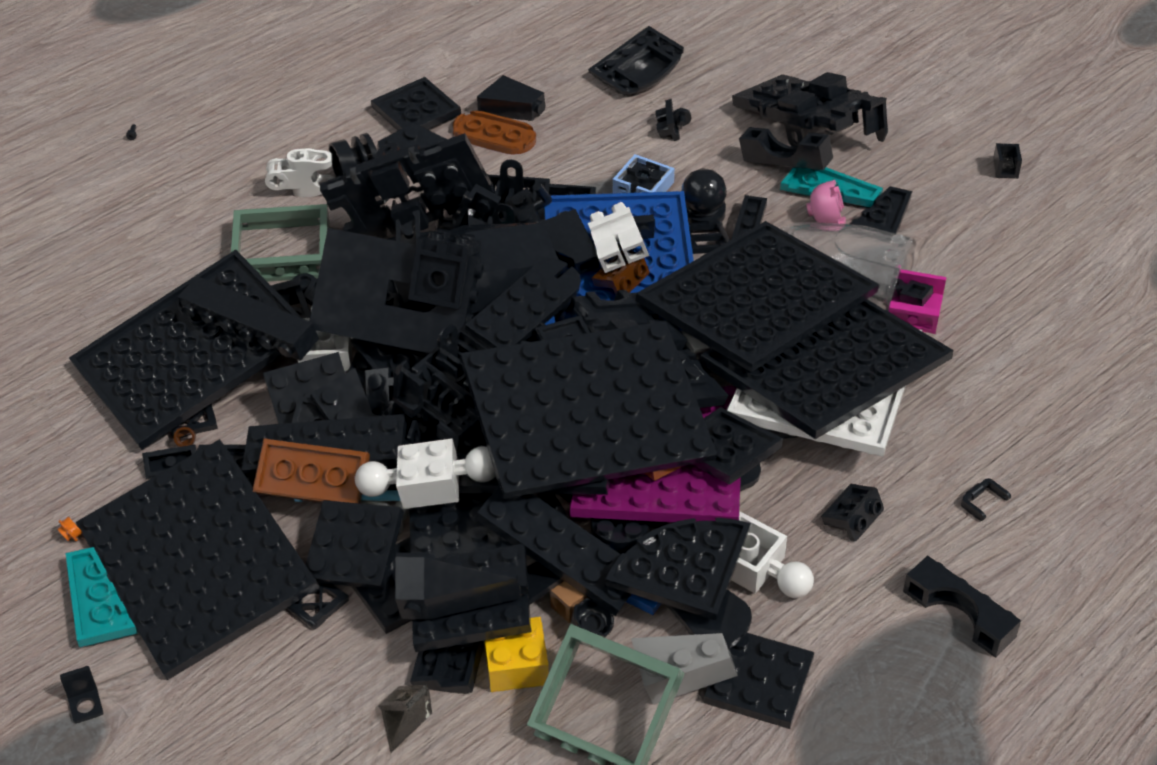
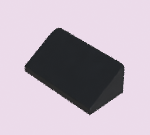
[142,444,197,479]

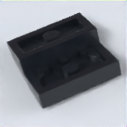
[410,641,484,693]

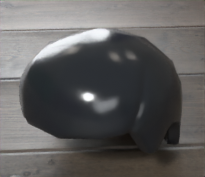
[571,598,614,638]

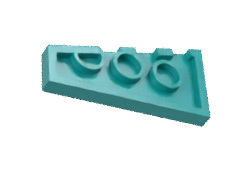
[780,167,883,207]
[65,547,137,648]

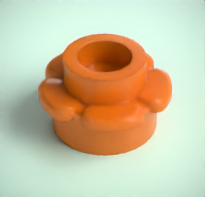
[57,516,82,541]

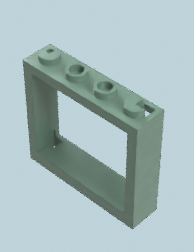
[231,204,330,282]
[527,624,685,765]

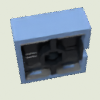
[613,154,675,193]

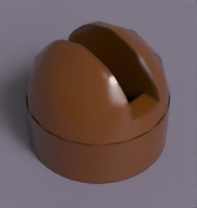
[174,427,196,447]

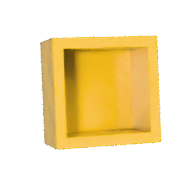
[484,617,549,692]

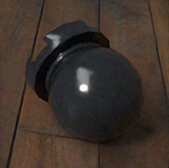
[681,168,727,223]

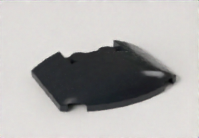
[588,26,684,95]

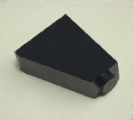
[477,75,546,121]

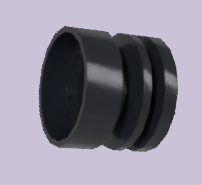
[329,133,377,177]

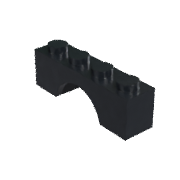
[739,127,833,171]
[903,555,1021,658]

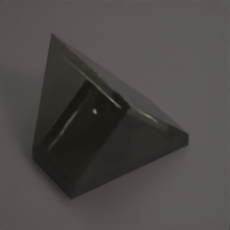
[378,685,432,753]

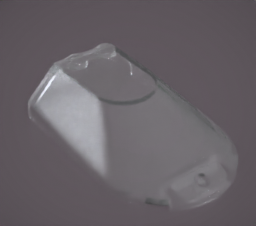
[780,221,916,311]

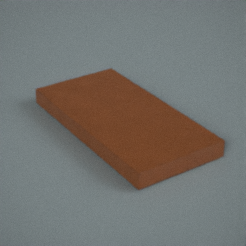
[252,439,370,504]

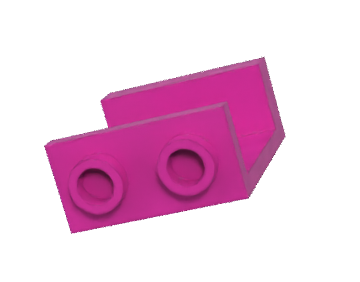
[889,269,947,334]

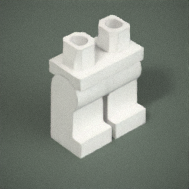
[588,202,649,273]

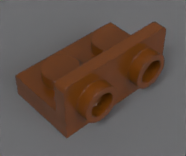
[591,250,650,296]

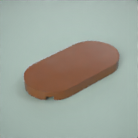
[453,111,536,154]

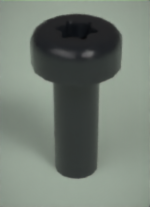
[126,124,137,140]

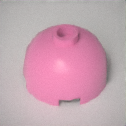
[806,180,846,228]

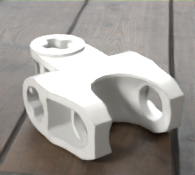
[265,148,335,197]

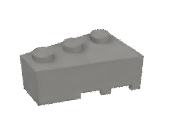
[631,633,738,704]

